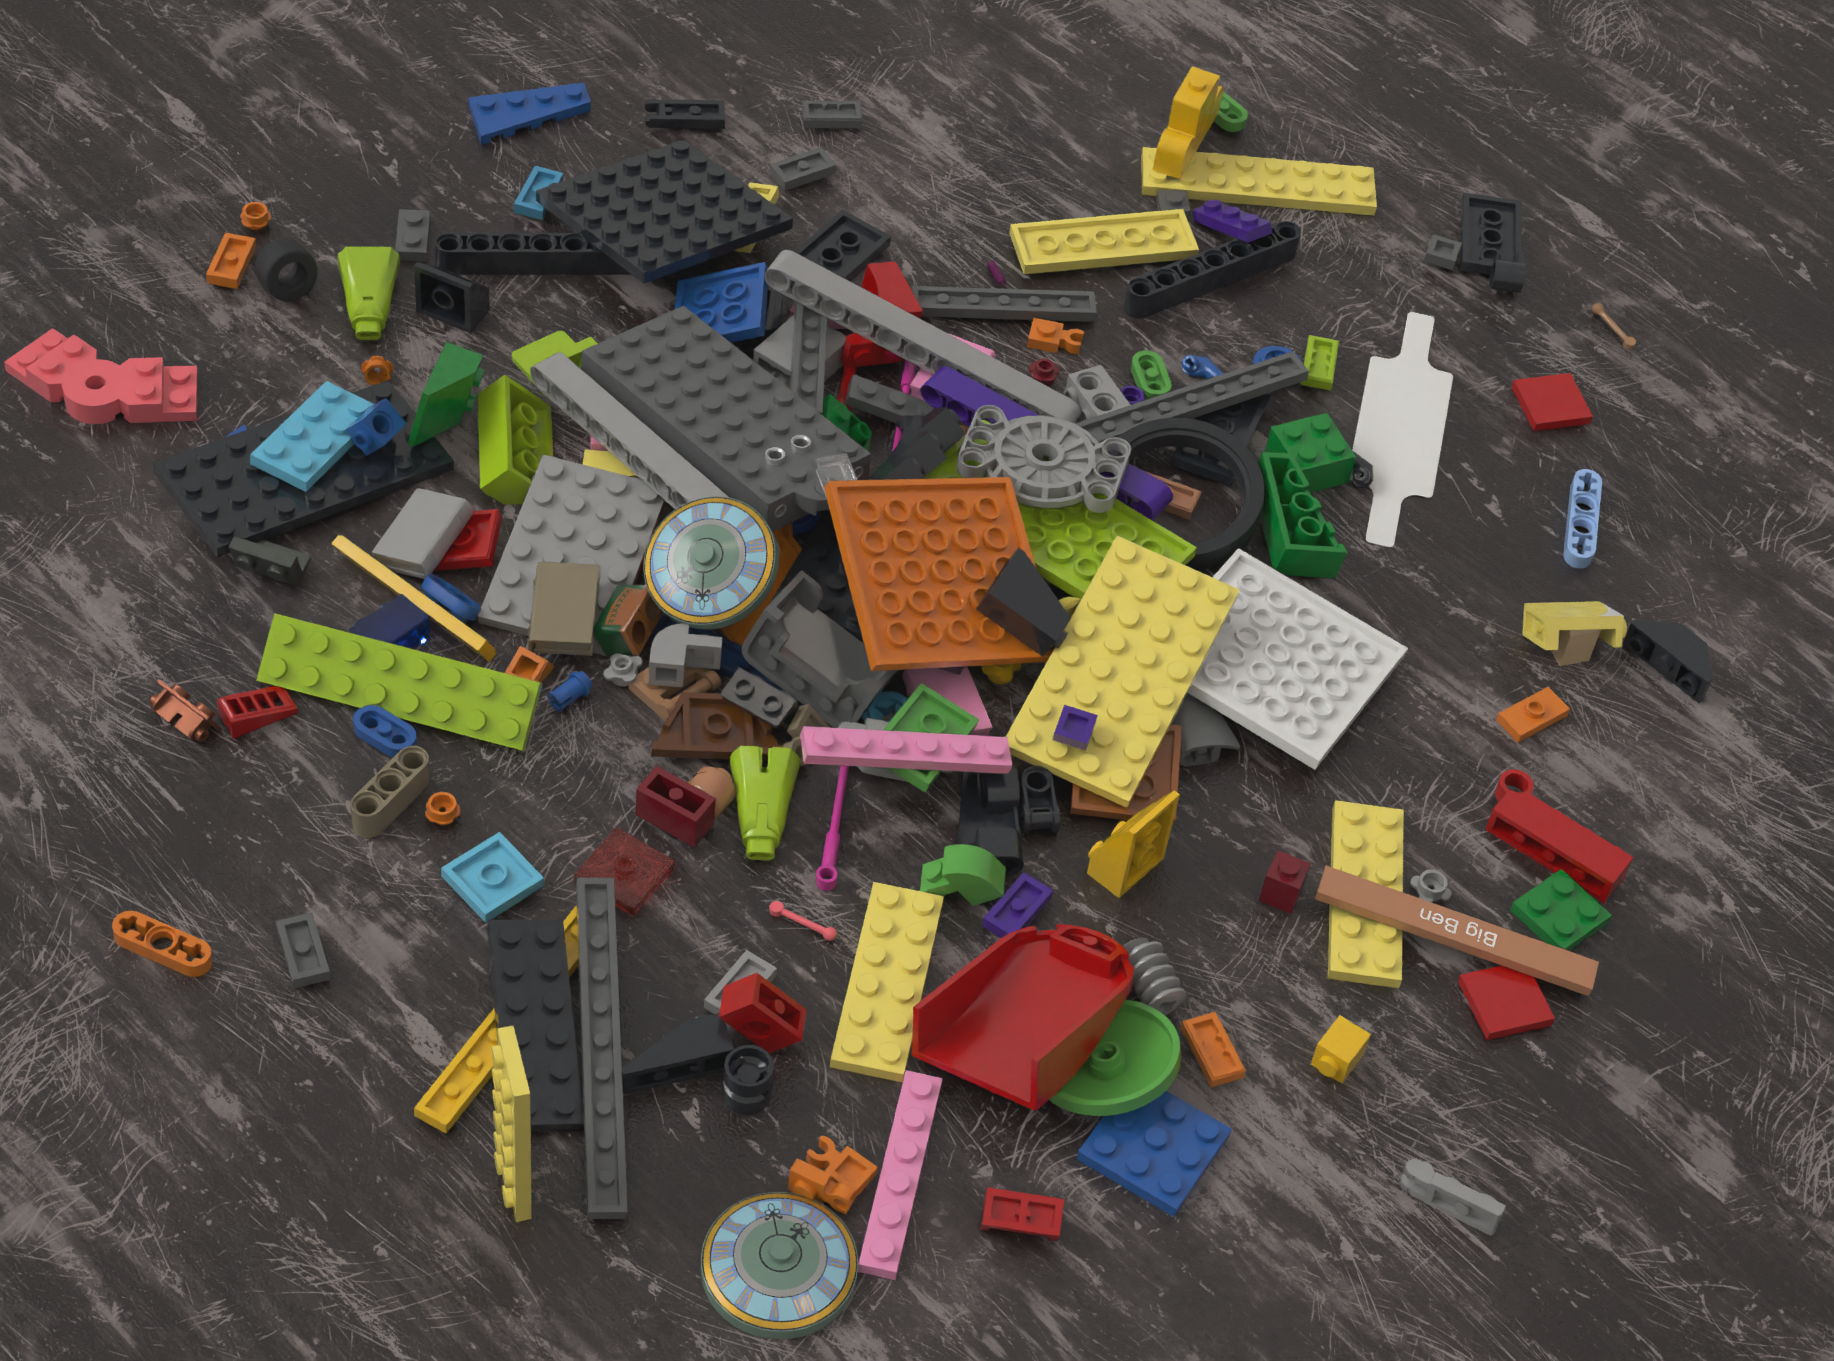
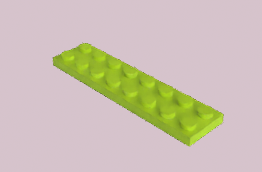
[256,613,543,751]

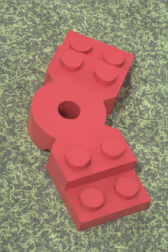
[4,328,198,424]

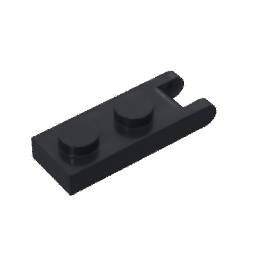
[644,99,725,129]

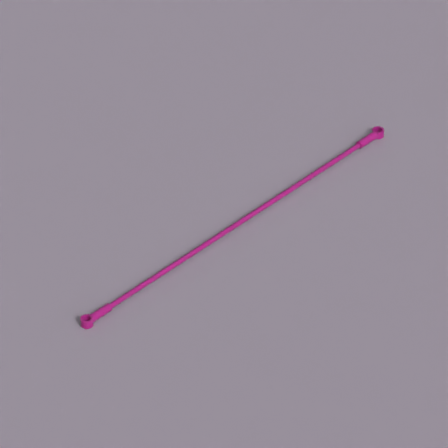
[815,358,916,891]

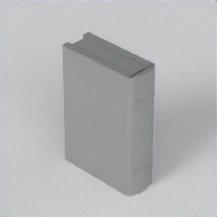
[371,488,473,579]

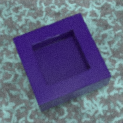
[1053,705,1098,751]

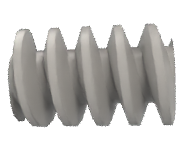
[1123,938,1187,1016]

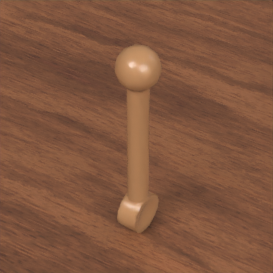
[1592,303,1636,350]

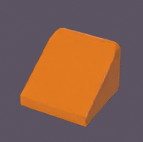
[505,646,555,683]

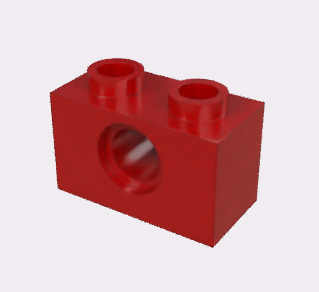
[719,973,807,1053]

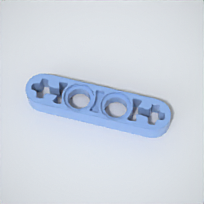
[1563,469,1602,569]

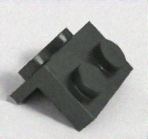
[228,536,311,586]

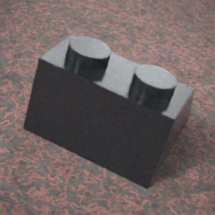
[414,262,490,333]

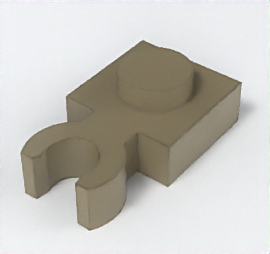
[783,704,830,767]

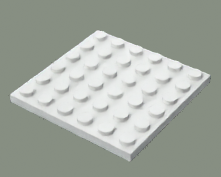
[1188,548,1408,770]

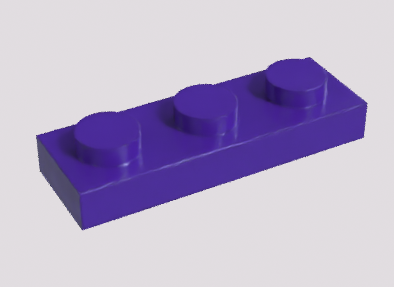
[1193,200,1272,242]

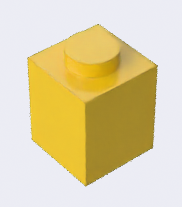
[1311,1015,1371,1083]

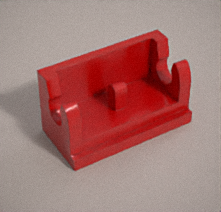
[980,1187,1064,1242]

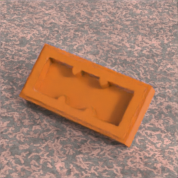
[1496,687,1570,743]
[1180,1012,1246,1088]

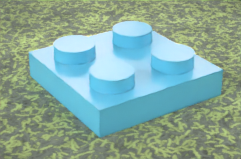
[441,832,544,923]

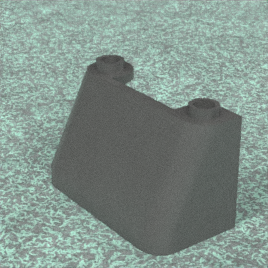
[742,570,898,728]

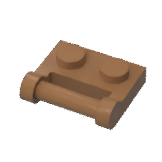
[629,667,721,721]

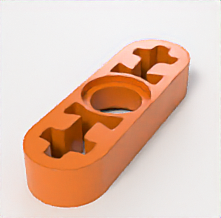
[112,911,213,977]

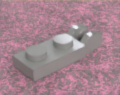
[1399,1158,1506,1236]

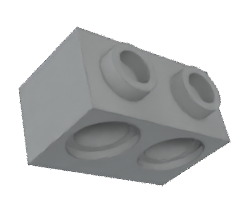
[1064,365,1130,422]

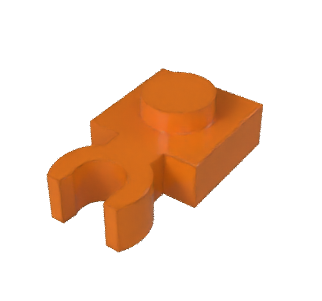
[1027,318,1084,354]
[806,1136,878,1200]
[788,1158,855,1214]

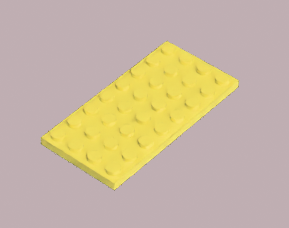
[1006,536,1240,808]

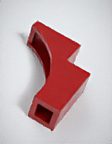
[840,261,923,368]

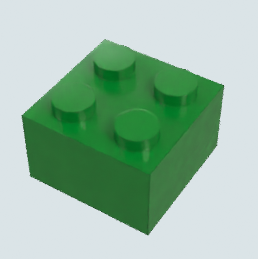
[1265,413,1356,493]

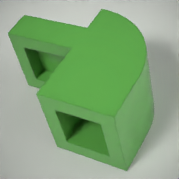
[920,844,1006,906]

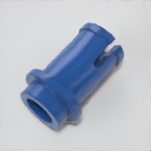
[547,671,592,712]

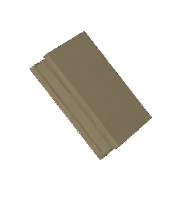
[528,562,600,656]

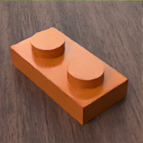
[206,233,256,289]

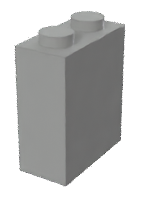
[753,314,846,385]

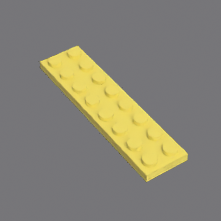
[1141,147,1377,216]

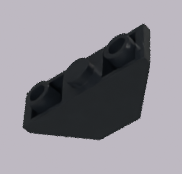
[1623,620,1712,703]

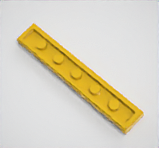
[331,535,496,662]

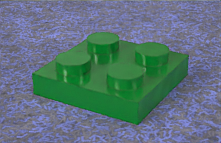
[1510,869,1612,951]

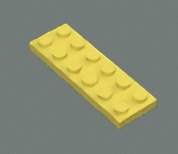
[1009,209,1199,274]
[1328,800,1404,988]
[830,882,944,1083]
[491,1026,532,1222]

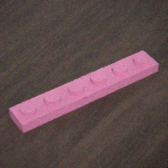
[800,726,1012,774]
[858,1070,943,1280]

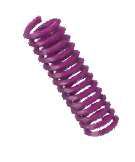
[987,260,1006,286]

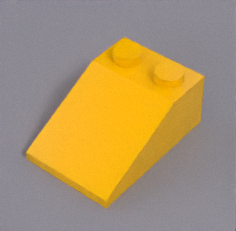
[1087,790,1180,898]

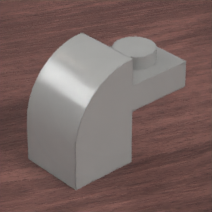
[648,623,723,688]

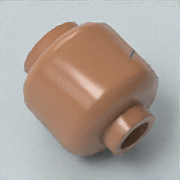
[688,766,736,818]

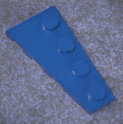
[468,83,591,145]

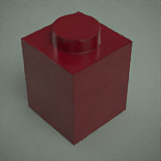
[1259,850,1311,914]

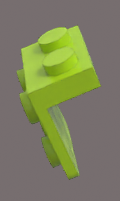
[512,331,598,396]

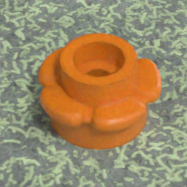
[240,202,271,230]
[361,356,394,386]
[425,792,460,825]

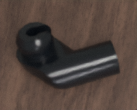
[1352,450,1374,488]

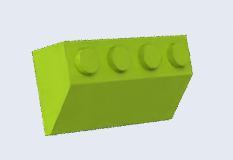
[477,375,553,505]

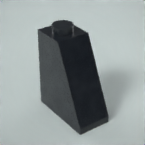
[976,547,1071,657]

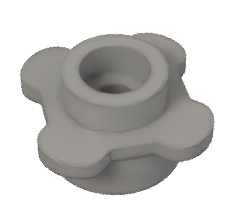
[604,653,643,686]
[1410,870,1452,903]

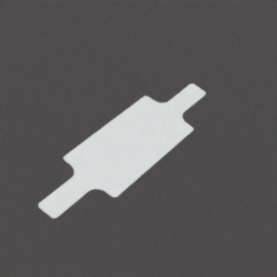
[1350,312,1453,547]

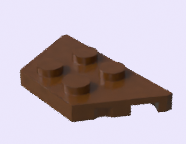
[650,692,783,761]

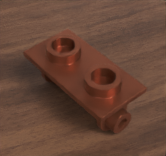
[149,680,221,743]

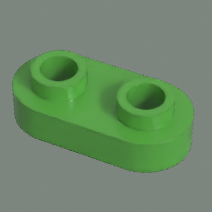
[1214,91,1248,132]
[1131,350,1172,400]

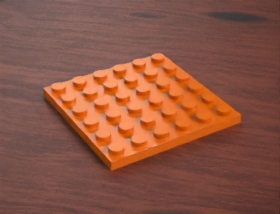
[824,477,1054,671]

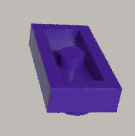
[982,872,1053,938]

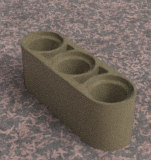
[350,746,430,838]

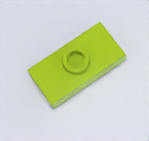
[1300,335,1339,391]

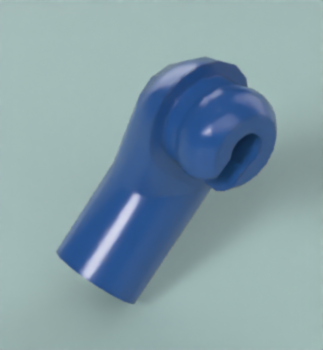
[1182,355,1224,379]

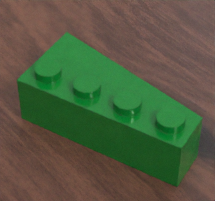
[1257,452,1348,578]

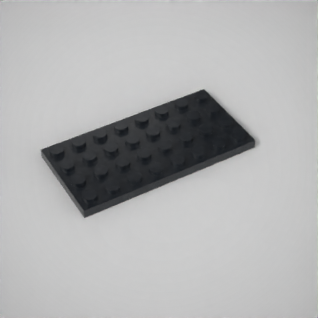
[153,380,454,557]

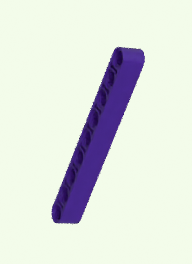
[920,366,1173,521]

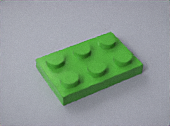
[883,683,979,792]

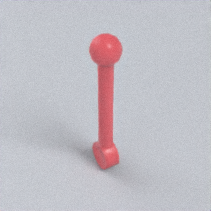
[769,901,837,941]

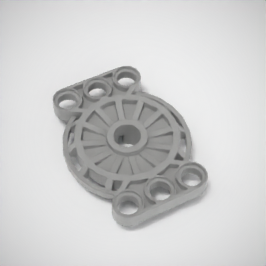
[957,405,1131,513]

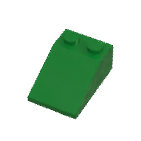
[407,342,485,447]

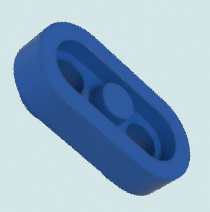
[421,574,482,623]
[353,705,417,757]

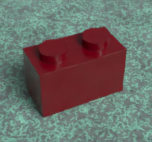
[635,766,716,847]

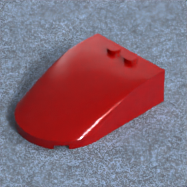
[912,924,1134,1111]

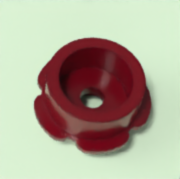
[1029,358,1060,387]

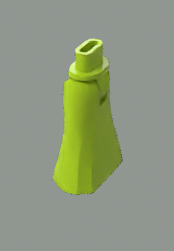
[337,247,401,340]
[730,746,801,860]

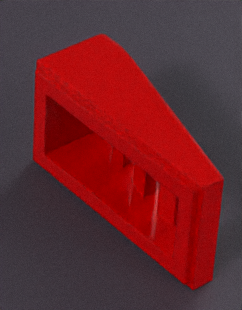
[216,686,298,739]

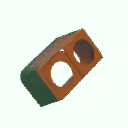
[594,585,663,658]

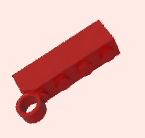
[1485,769,1634,903]

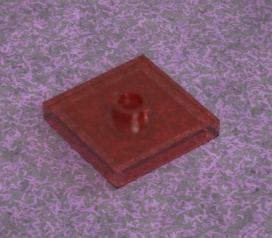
[574,827,675,916]

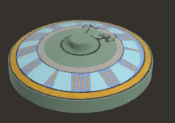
[643,496,779,629]
[700,1192,858,1339]

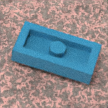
[514,166,563,220]

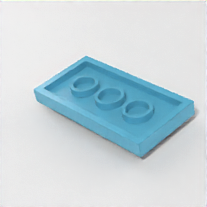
[250,381,375,492]

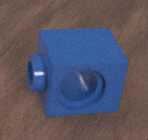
[346,398,407,456]

